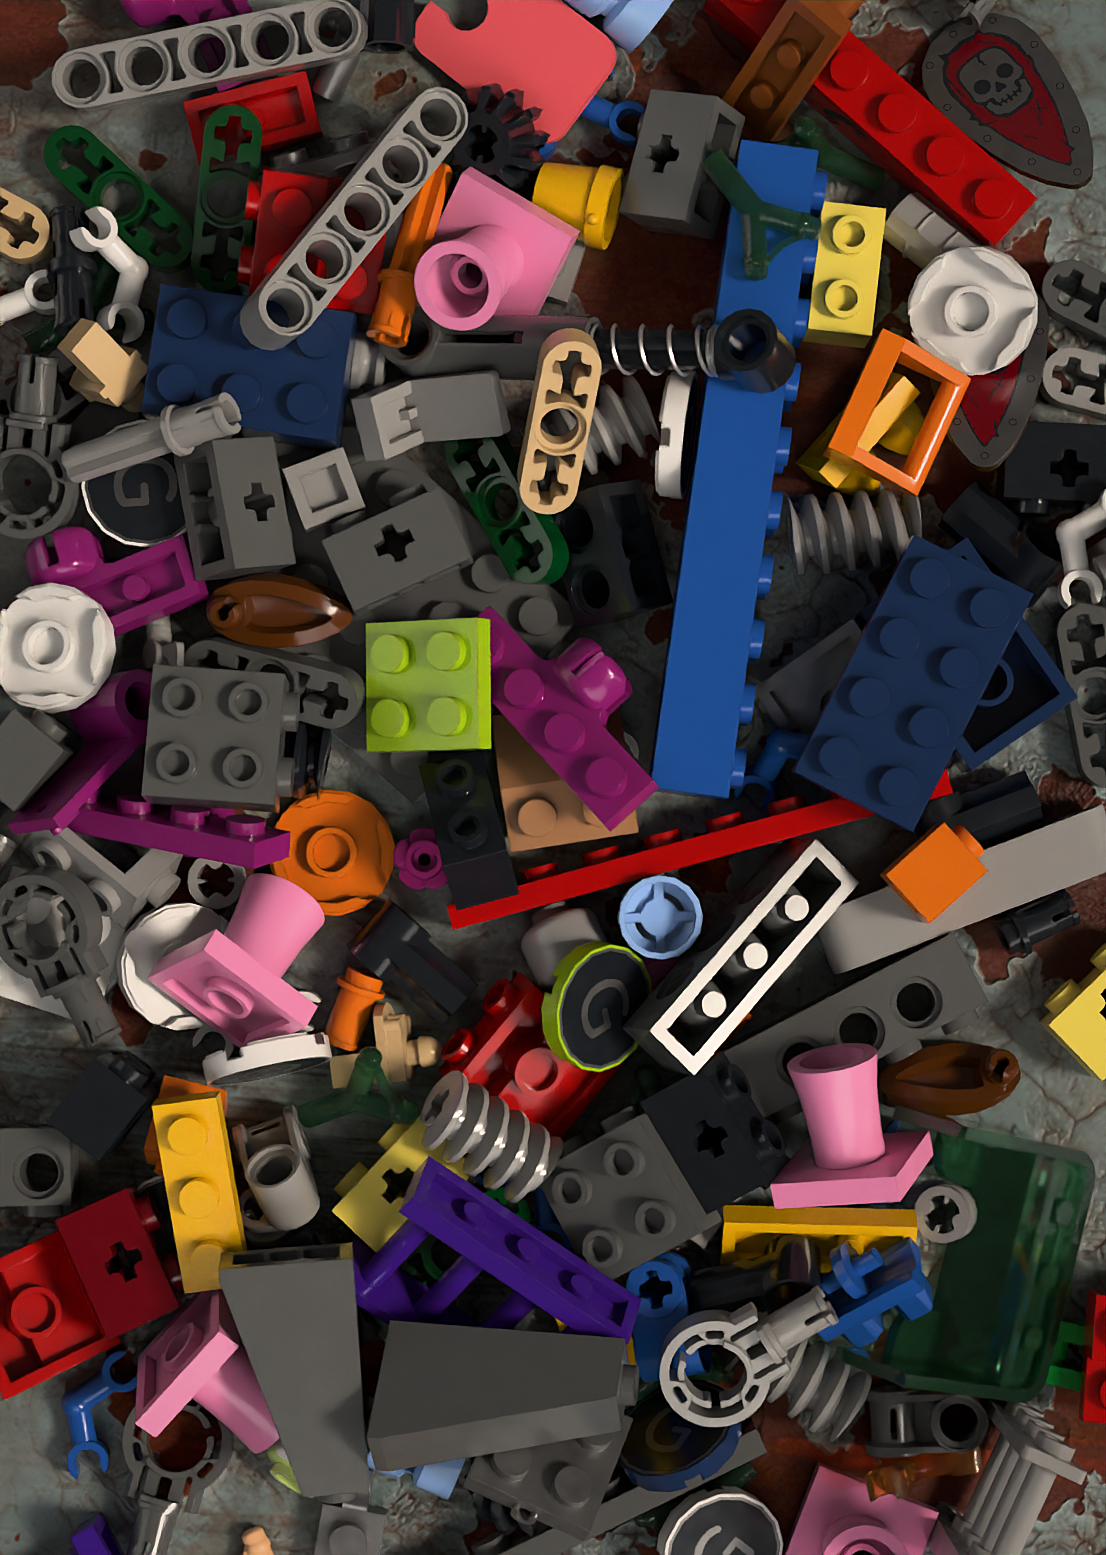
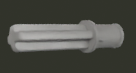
[61,392,241,483]

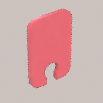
[414,0,617,144]

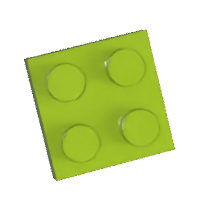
[366,617,491,753]

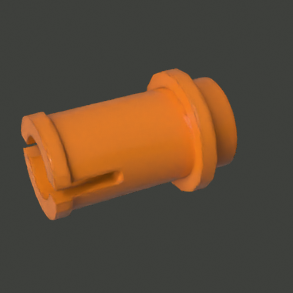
[323,966,385,1052]

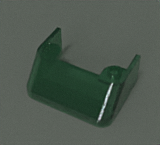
[834,1105,1096,1403]

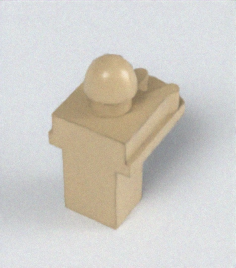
[57,318,148,413]
[330,1002,443,1089]

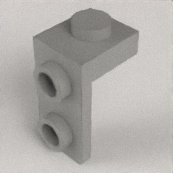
[351,370,510,462]
[27,827,183,929]

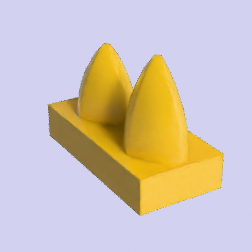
[796,372,924,496]

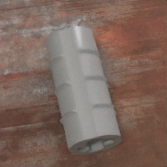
[883,191,984,270]

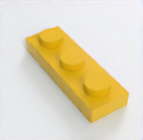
[152,1090,247,1294]
[720,1205,918,1273]

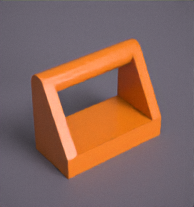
[822,328,971,497]

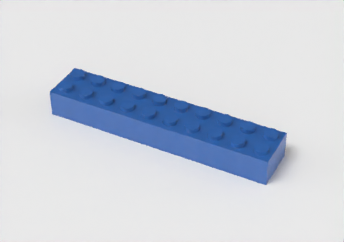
[649,139,828,801]

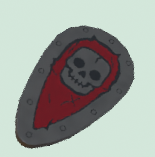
[922,13,1094,189]
[928,288,1050,472]

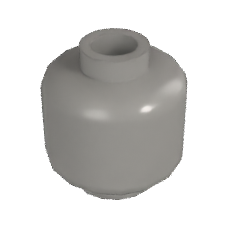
[521,901,609,994]

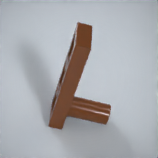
[722,0,866,144]

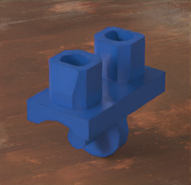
[818,1237,933,1350]

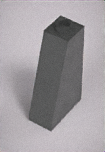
[218,1242,369,1504]
[367,1320,639,1472]

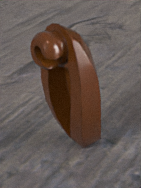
[206,574,354,648]
[877,1043,1021,1116]

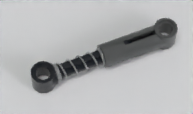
[380,306,796,394]

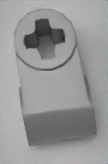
[232,1105,320,1231]

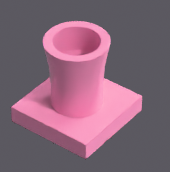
[414,166,580,331]
[147,873,325,1048]
[770,1043,934,1209]
[135,1289,280,1454]
[782,1461,939,1555]

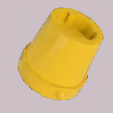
[532,162,624,250]

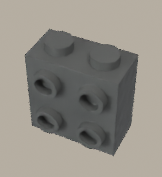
[141,664,300,813]
[540,1105,722,1280]

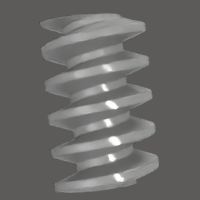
[518,375,661,491]
[786,488,922,576]
[420,1070,564,1204]
[724,1339,872,1444]

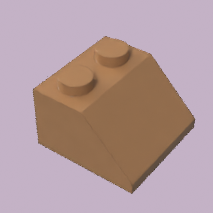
[492,706,639,852]

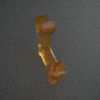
[864,1446,984,1502]

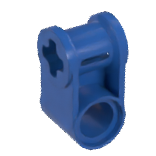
[626,1252,712,1382]

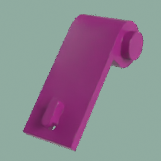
[7,669,152,836]

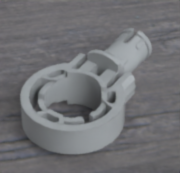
[659,1285,839,1427]

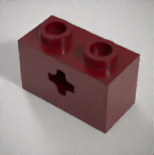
[55,1183,187,1340]

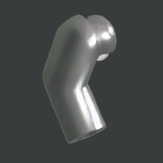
[312,12,360,102]

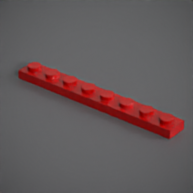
[446,769,953,930]

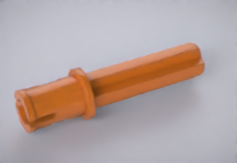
[366,162,453,348]

